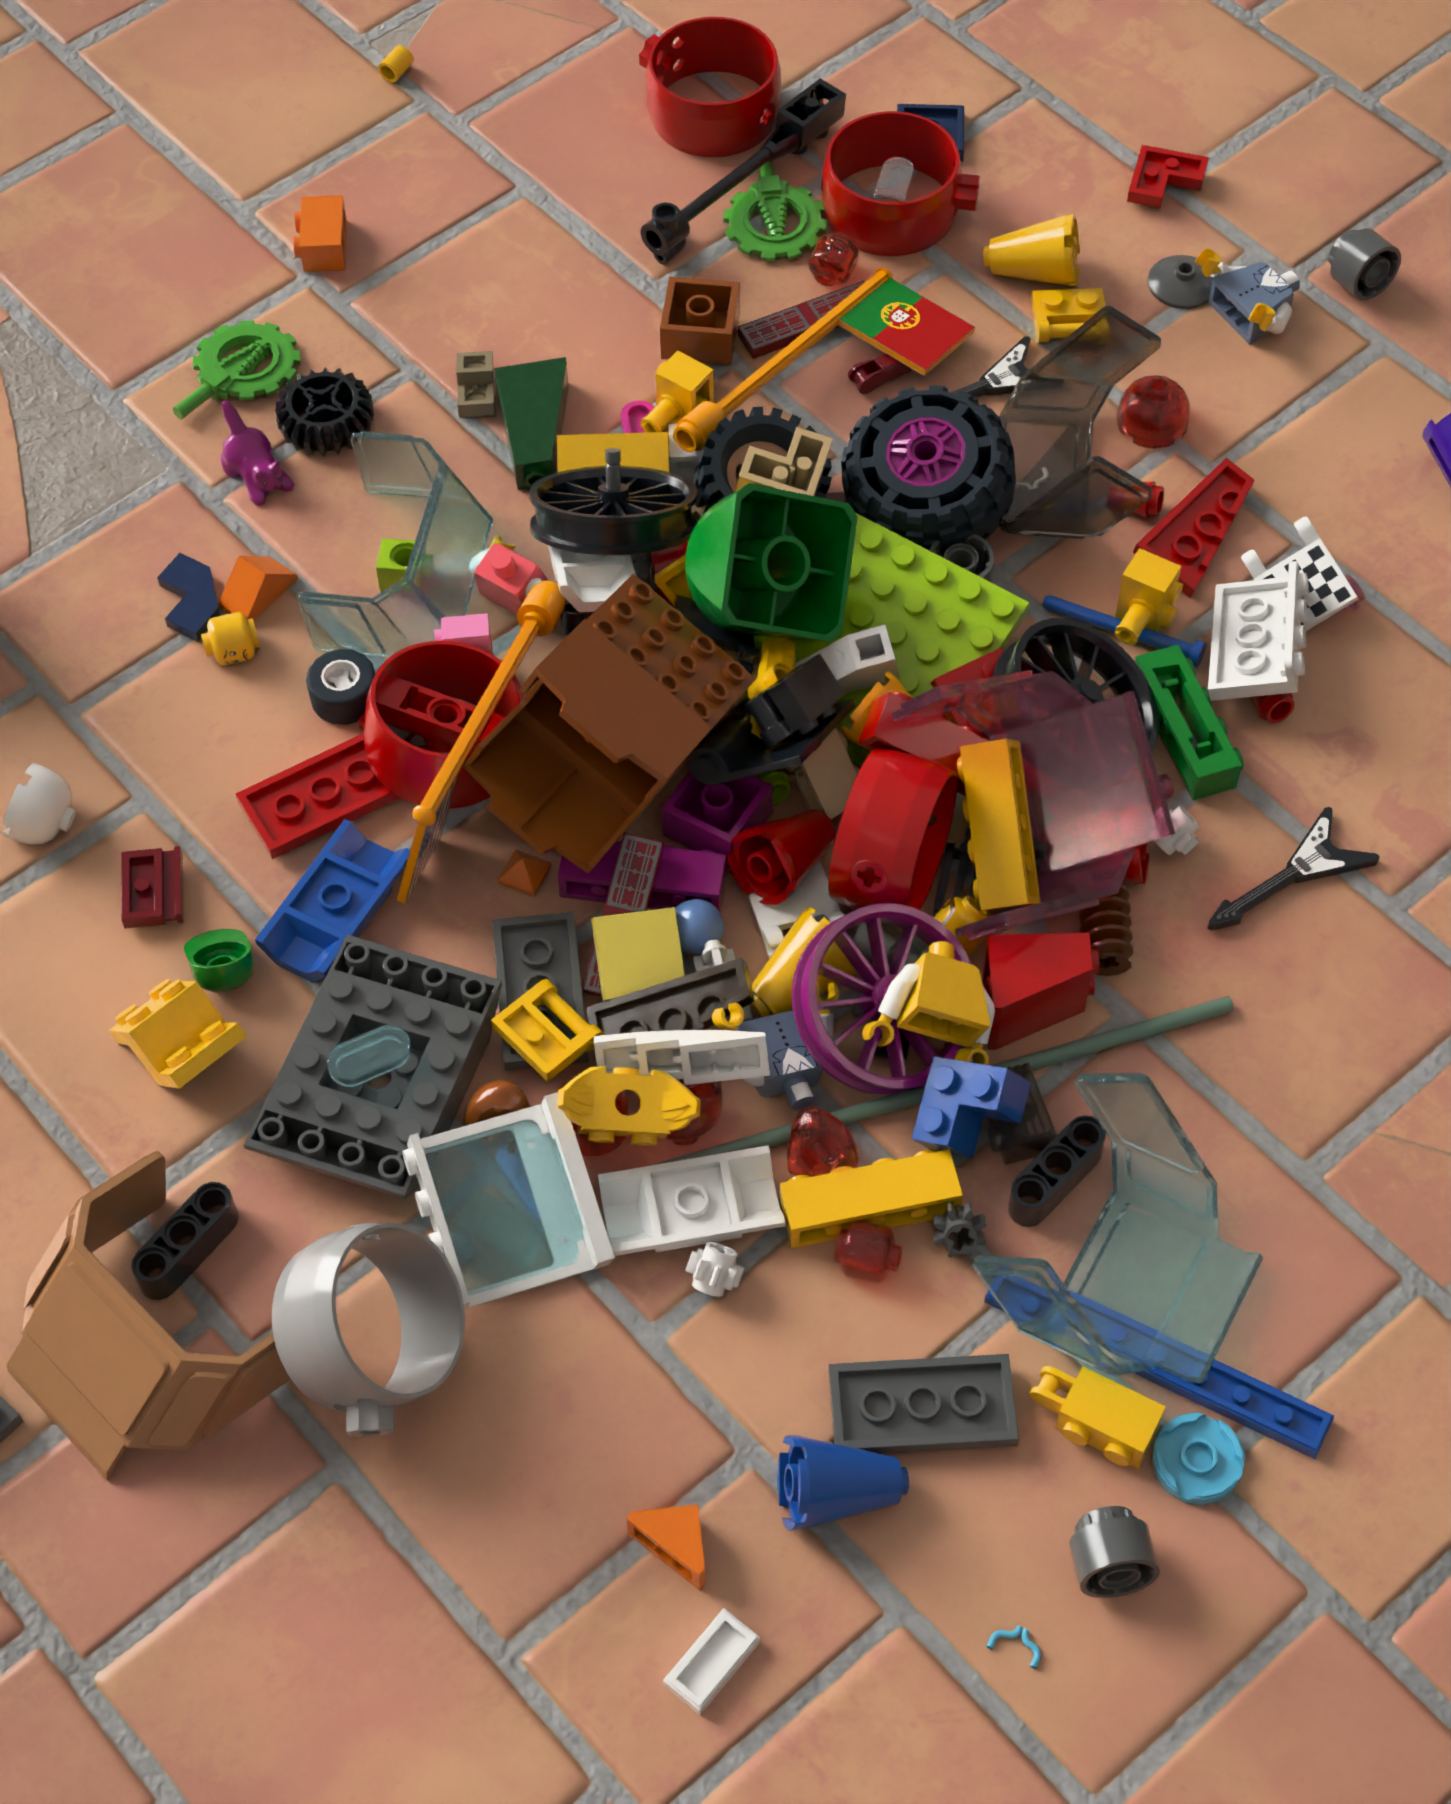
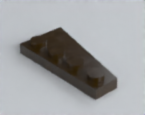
[586,958,755,1067]

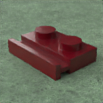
[121,846,184,929]

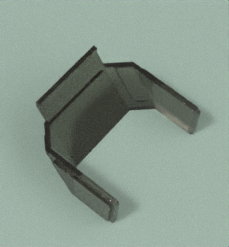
[998,306,1161,539]

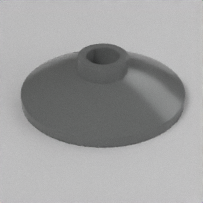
[1148,255,1213,309]

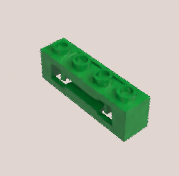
[1134,645,1244,800]

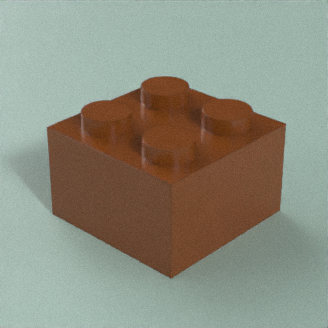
[660,276,740,365]

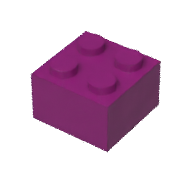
[661,770,773,868]

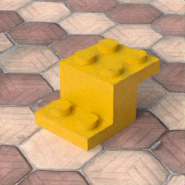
[109,979,247,1089]

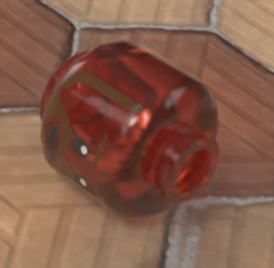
[808,232,859,286]

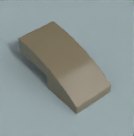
[456,351,495,417]

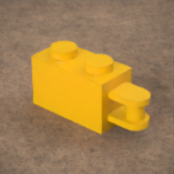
[1029,1366,1166,1469]

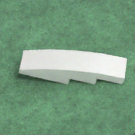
[594,1030,770,1085]

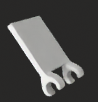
[746,860,847,958]

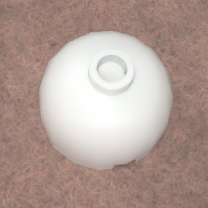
[2,763,76,844]

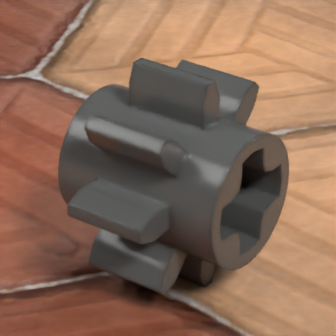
[933,1202,986,1258]

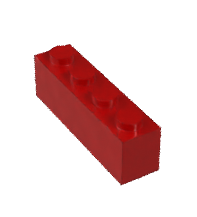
[858,692,1029,796]

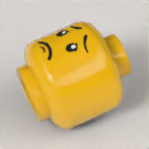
[201,612,260,666]

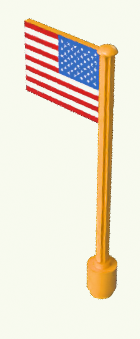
[397,581,566,904]

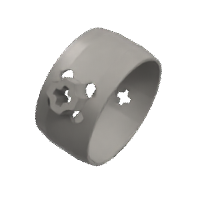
[272,1223,465,1437]

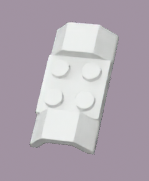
[548,545,636,612]
[598,1145,785,1256]

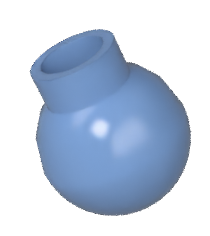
[675,899,724,956]

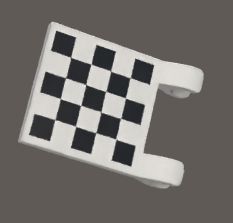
[1241,517,1359,632]

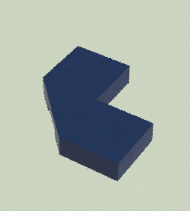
[157,553,220,642]

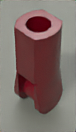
[848,354,913,394]

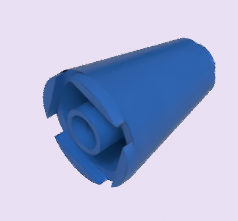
[777,1435,909,1530]

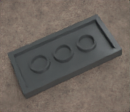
[492,912,589,1071]
[828,1354,1019,1454]

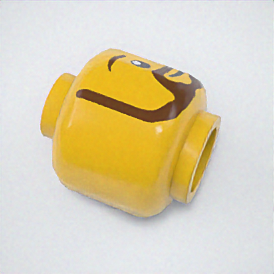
[934,895,991,956]

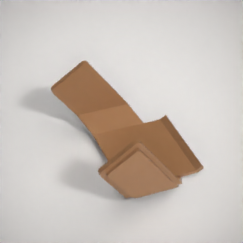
[7,1151,291,1480]

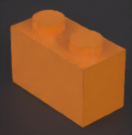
[293,195,347,272]

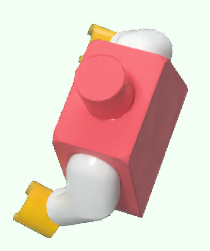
[469,535,570,614]

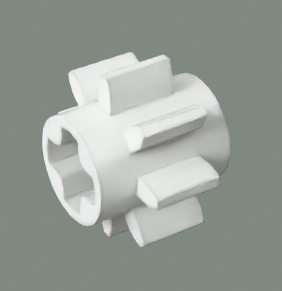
[1150,806,1200,855]
[685,1242,744,1297]

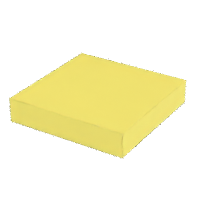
[591,907,685,1001]

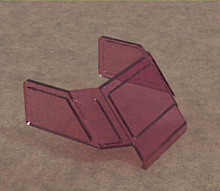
[892,670,1176,941]

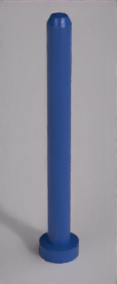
[1042,595,1207,668]

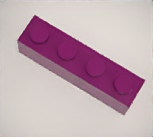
[557,840,727,912]

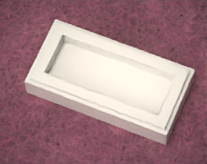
[663,1608,760,1715]

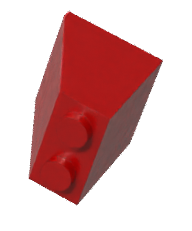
[982,933,1099,1050]

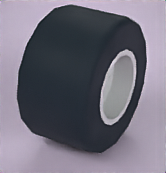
[306,649,376,725]

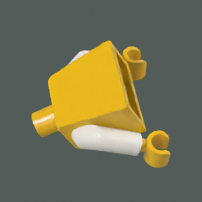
[862,941,995,1065]

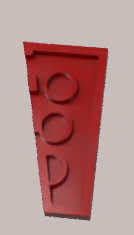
[1133,458,1255,598]

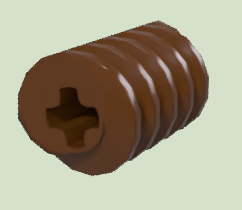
[1078,883,1134,976]

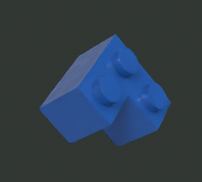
[911,1056,1031,1159]

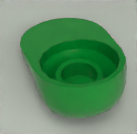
[184,929,254,992]

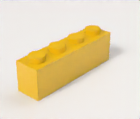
[957,738,1041,911]
[780,1149,963,1249]

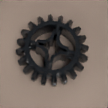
[275,367,374,456]

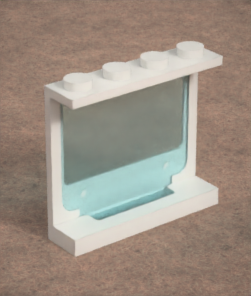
[402,1092,615,1310]

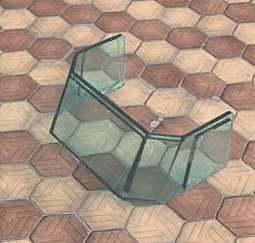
[297,431,493,657]

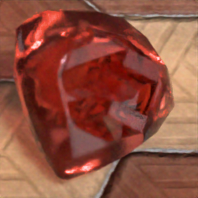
[787,1107,859,1177]

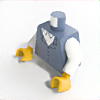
[1195,248,1300,345]
[712,983,839,1110]

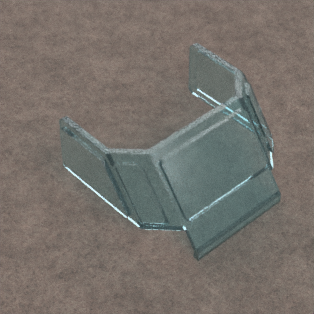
[972,1073,1263,1383]

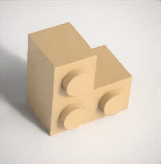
[735,427,833,496]
[781,728,859,819]

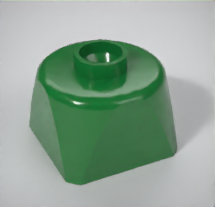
[685,483,857,642]

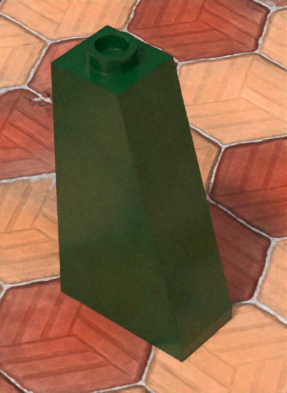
[494,357,569,490]

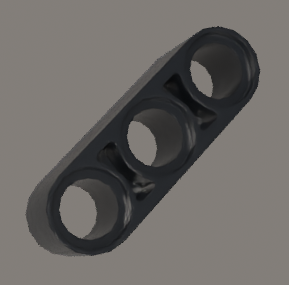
[1008,1115,1106,1227]
[131,1182,239,1300]

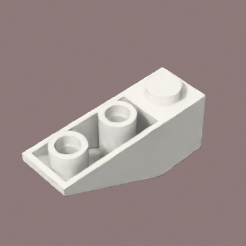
[795,624,900,694]

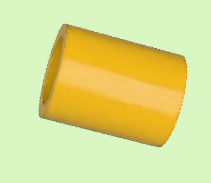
[378,45,414,83]

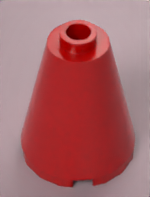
[728,809,835,905]

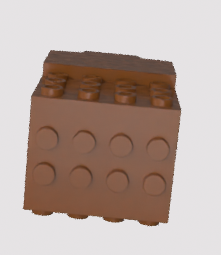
[463,573,756,874]

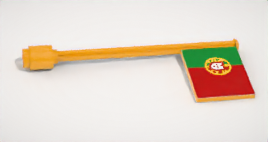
[674,267,975,453]

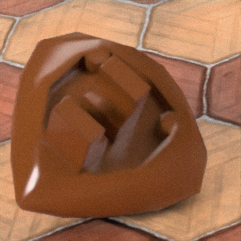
[463,1080,530,1155]

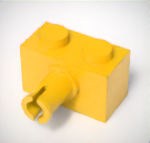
[641,350,714,433]
[1114,548,1183,645]

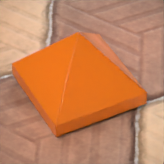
[498,849,552,897]

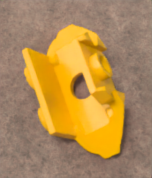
[557,1066,700,1146]

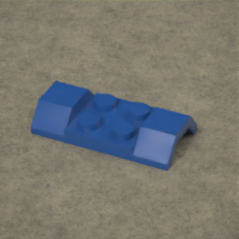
[255,819,410,982]

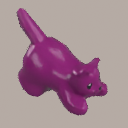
[220,400,294,506]

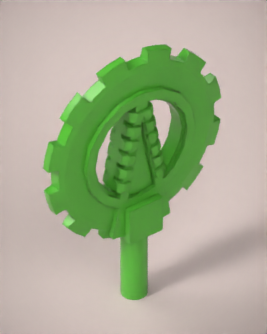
[723,150,827,261]
[173,320,301,420]

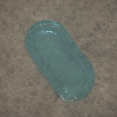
[328,1025,411,1087]

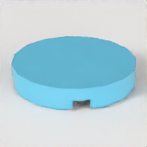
[1151,1412,1245,1505]

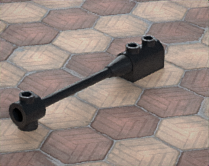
[640,78,846,257]

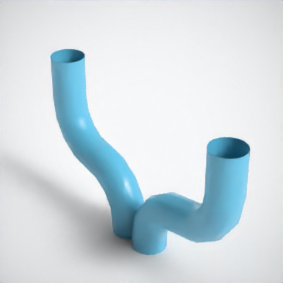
[986,1626,1041,1669]

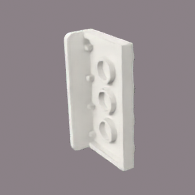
[1208,561,1309,701]

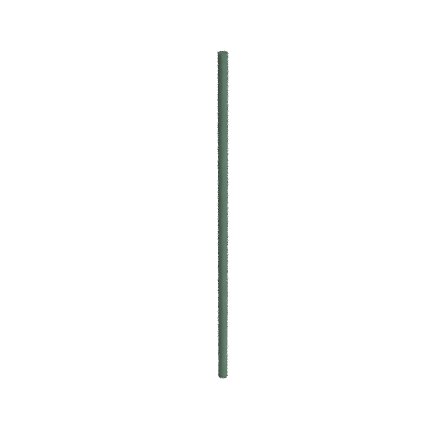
[649,996,1234,1166]

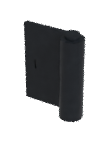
[688,697,856,785]

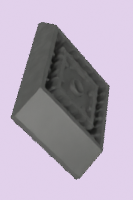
[244,934,502,1199]

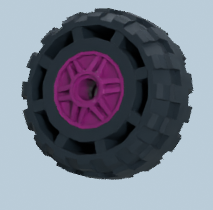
[841,385,1016,556]

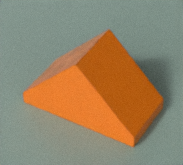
[218,556,298,620]
[626,1504,706,1590]

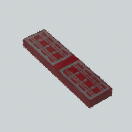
[737,280,865,359]
[582,833,665,997]

